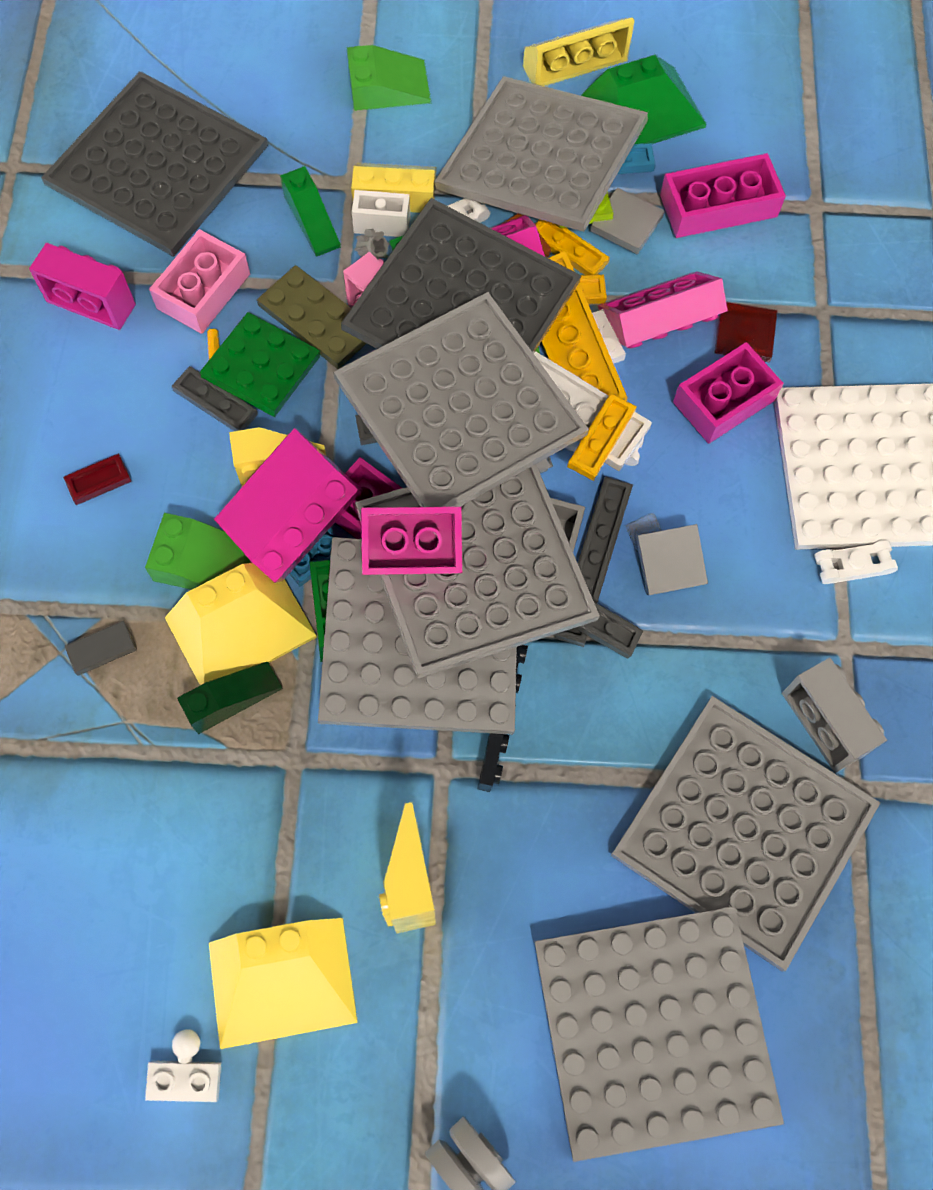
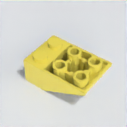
[229,427,326,487]

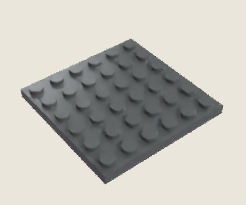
[41,71,268,257]
[341,198,581,354]

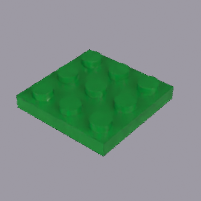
[200,312,320,417]

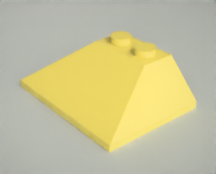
[165,563,317,685]
[209,918,358,1049]

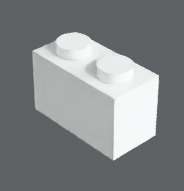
[352,190,410,237]

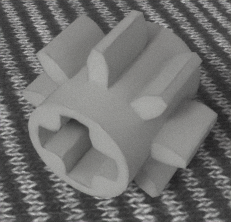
[354,229,390,259]

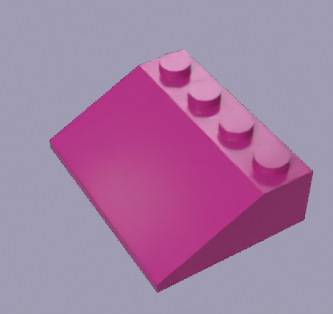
[214,428,364,583]

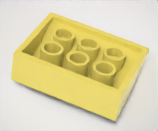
[379,802,436,933]

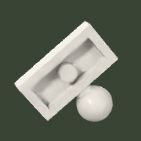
[145,1029,221,1102]

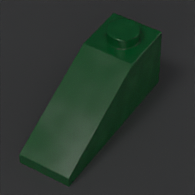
[177,661,283,734]

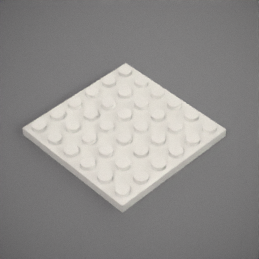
[774,384,933,550]

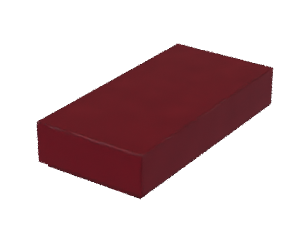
[63,453,132,505]

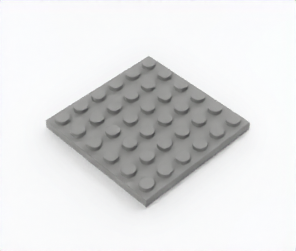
[435,76,648,232]
[333,292,589,507]
[355,464,600,679]
[318,537,517,734]
[611,696,880,972]
[534,906,784,1162]

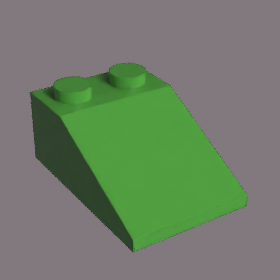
[347,45,431,111]
[145,513,252,590]

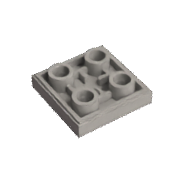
[590,188,664,255]
[636,524,708,595]

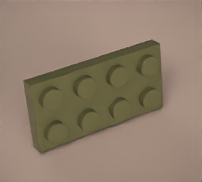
[257,265,367,369]

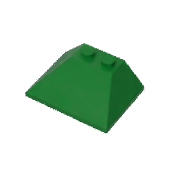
[581,55,706,144]

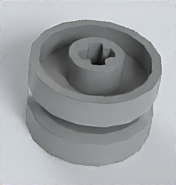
[425,1116,516,1190]

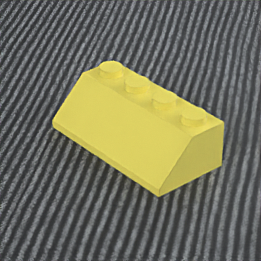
[523,17,634,86]

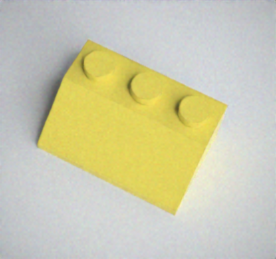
[351,163,437,213]

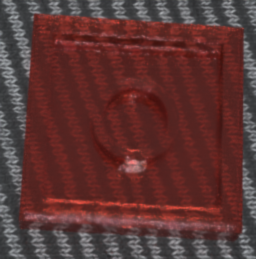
[714,302,777,363]

